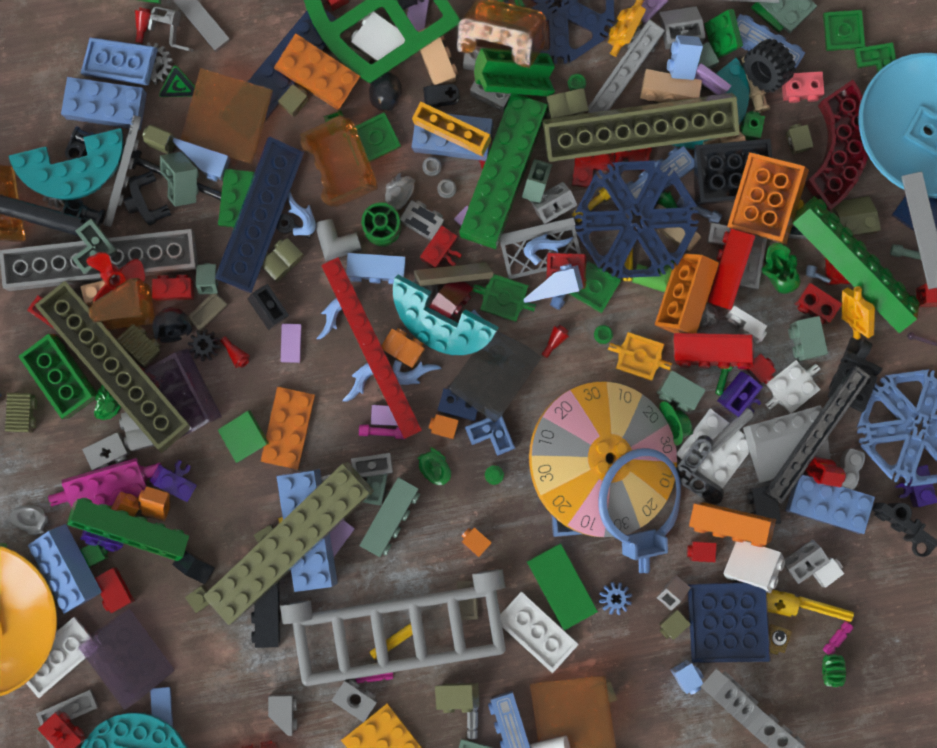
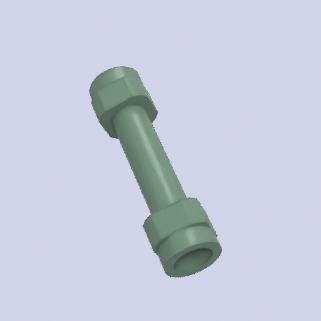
[890,244,921,260]

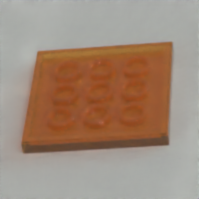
[181,68,273,164]
[530,676,616,748]

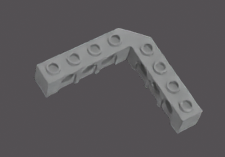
[701,669,811,748]

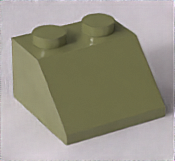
[832,196,881,237]

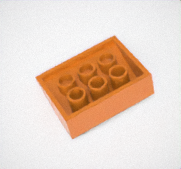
[727,152,809,244]

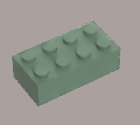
[360,477,421,557]

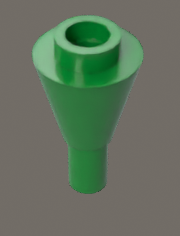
[656,190,678,208]

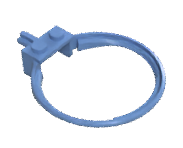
[598,448,681,573]

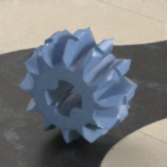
[599,582,632,615]

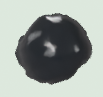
[369,72,402,111]

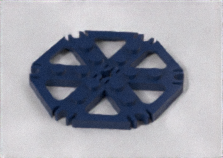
[500,0,615,65]
[575,161,699,278]

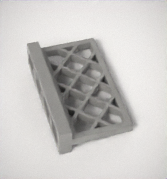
[500,217,581,279]

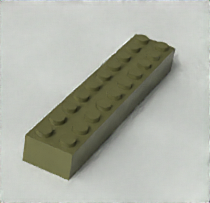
[543,93,740,162]
[35,281,191,453]
[203,462,374,625]

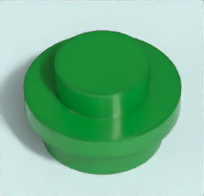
[567,74,586,91]
[594,325,613,344]
[485,465,504,485]

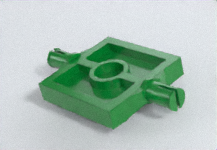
[472,274,536,322]

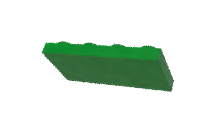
[527,543,598,630]

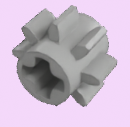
[699,304,719,328]

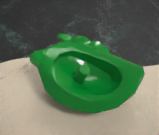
[94,385,121,420]
[418,447,451,485]

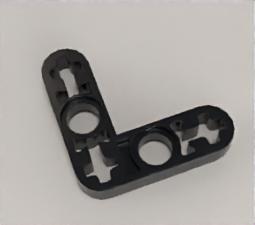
[676,435,724,505]

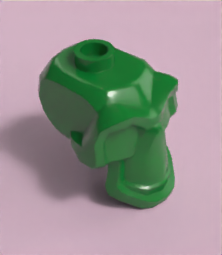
[761,243,801,294]

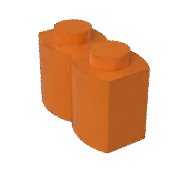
[381,328,425,369]
[138,486,170,522]

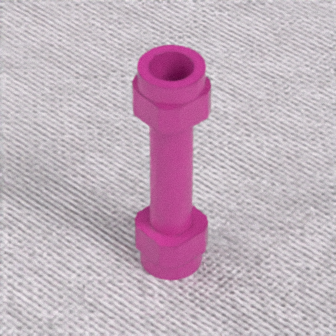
[359,424,404,439]

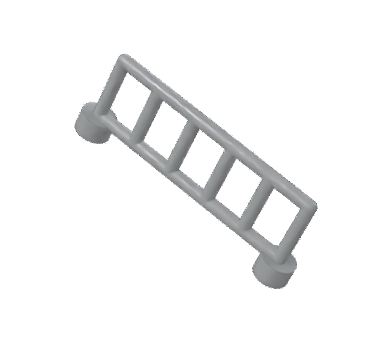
[280,569,506,686]

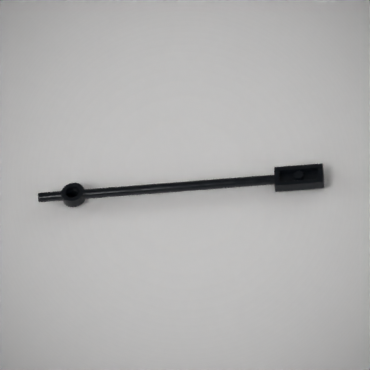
[119,144,312,239]

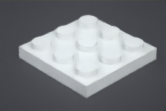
[676,409,750,489]

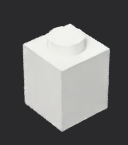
[813,557,844,588]

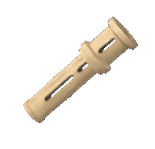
[741,57,770,113]

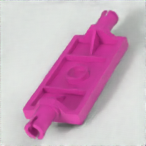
[48,458,161,508]

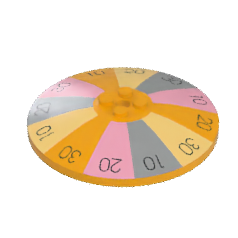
[529,382,677,537]

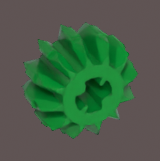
[822,654,846,687]

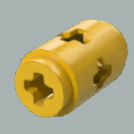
[767,589,800,617]

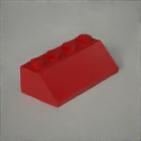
[707,228,755,310]
[674,333,755,369]

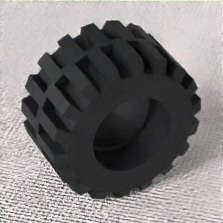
[743,39,796,93]

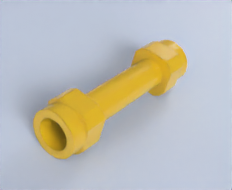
[571,188,611,223]

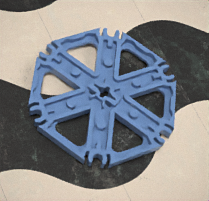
[857,369,937,487]

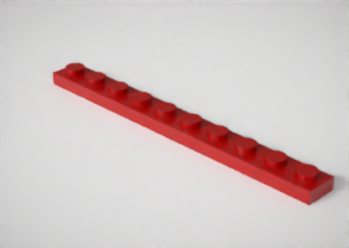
[321,257,422,439]

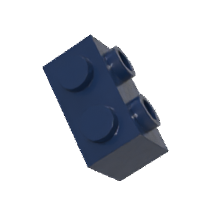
[438,386,481,421]

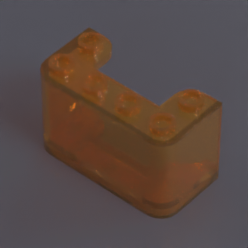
[457,0,546,68]
[300,115,378,207]

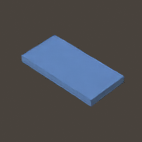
[81,37,158,85]

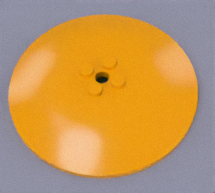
[0,546,57,696]

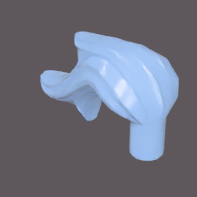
[288,192,316,236]
[523,233,573,265]
[316,298,342,339]
[392,360,442,385]
[343,363,373,402]

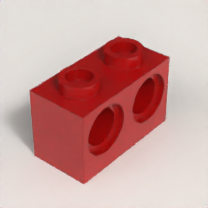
[794,283,842,325]

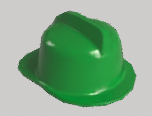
[659,401,693,445]

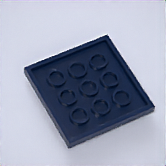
[688,583,771,663]

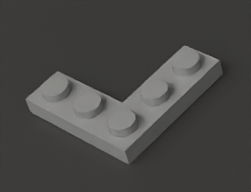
[707,223,767,290]
[36,689,99,748]

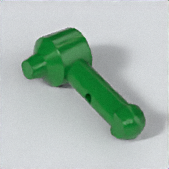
[715,366,734,396]

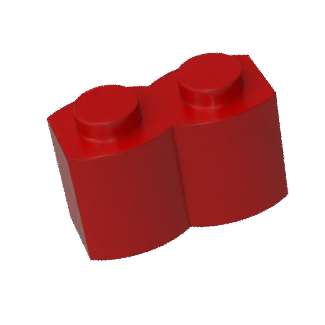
[805,456,846,488]

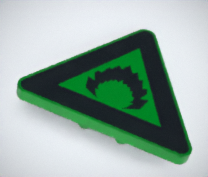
[159,65,201,97]

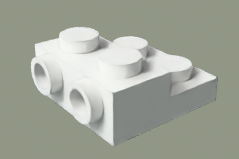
[724,306,767,344]

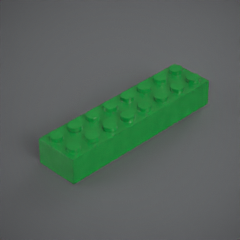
[459,94,548,250]
[793,196,920,333]

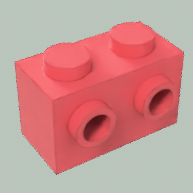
[782,71,824,103]

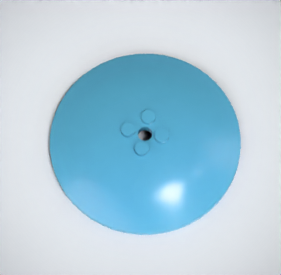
[858,53,937,199]

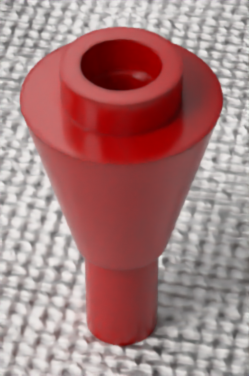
[135,7,151,44]
[541,324,570,358]
[220,336,250,368]

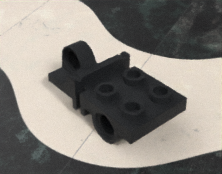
[827,337,882,412]
[872,503,937,557]

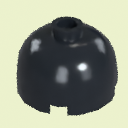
[152,307,192,343]

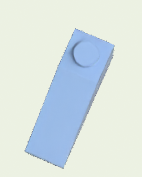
[173,138,230,182]
[524,264,583,303]

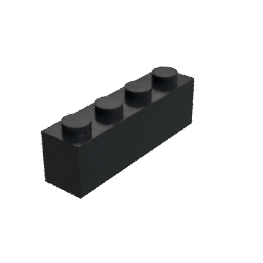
[251,580,280,648]

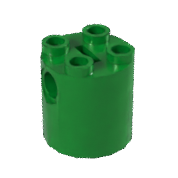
[361,202,401,247]

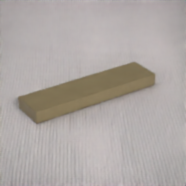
[414,262,493,286]

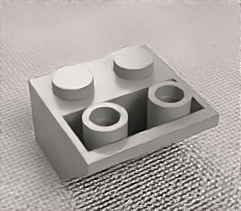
[659,6,705,50]

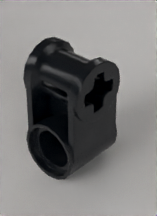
[423,84,460,108]
[65,126,95,160]

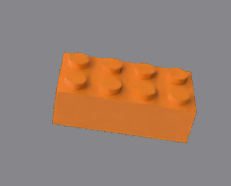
[274,33,360,110]
[655,253,719,333]
[689,502,776,547]

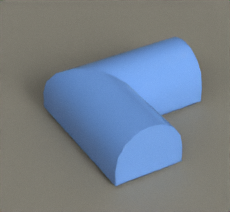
[465,413,515,456]

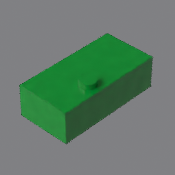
[18,334,97,419]

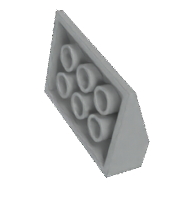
[743,405,830,483]

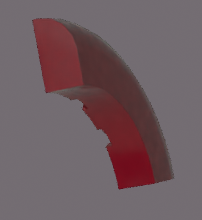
[805,80,868,211]

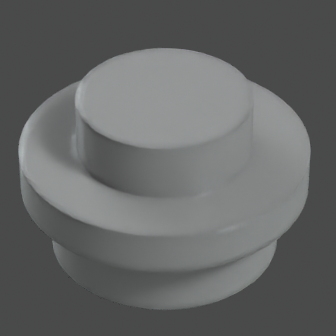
[422,157,441,176]
[437,179,456,198]

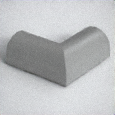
[316,219,362,261]

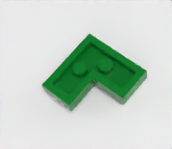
[854,42,896,73]

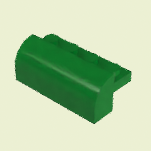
[474,48,555,96]

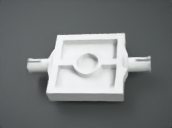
[765,360,821,414]

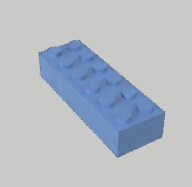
[276,469,338,592]

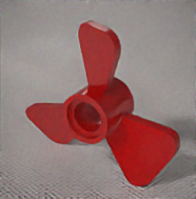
[86,252,145,305]

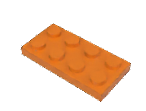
[260,387,315,470]

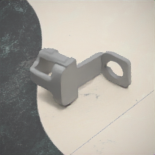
[148,7,194,52]

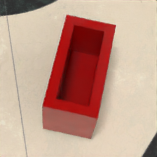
[95,567,135,613]

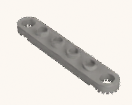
[103,115,141,227]

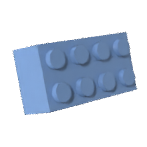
[61,77,147,130]
[411,114,494,161]
[785,475,875,534]
[28,524,102,614]

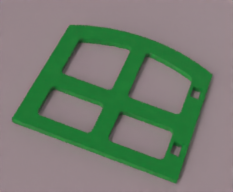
[304,0,462,84]

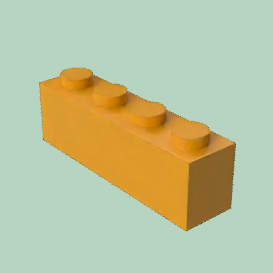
[412,101,491,157]

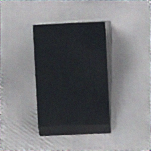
[172,550,215,584]

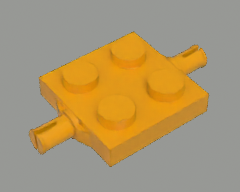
[607,0,646,57]
[842,286,875,340]
[608,332,672,381]

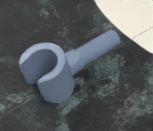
[806,265,831,283]

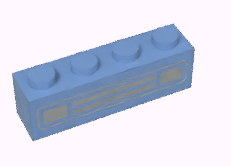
[737,14,805,68]
[626,146,694,210]
[488,691,530,748]

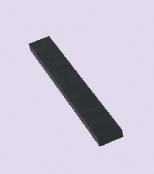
[765,365,870,504]

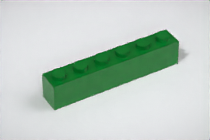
[67,498,189,561]

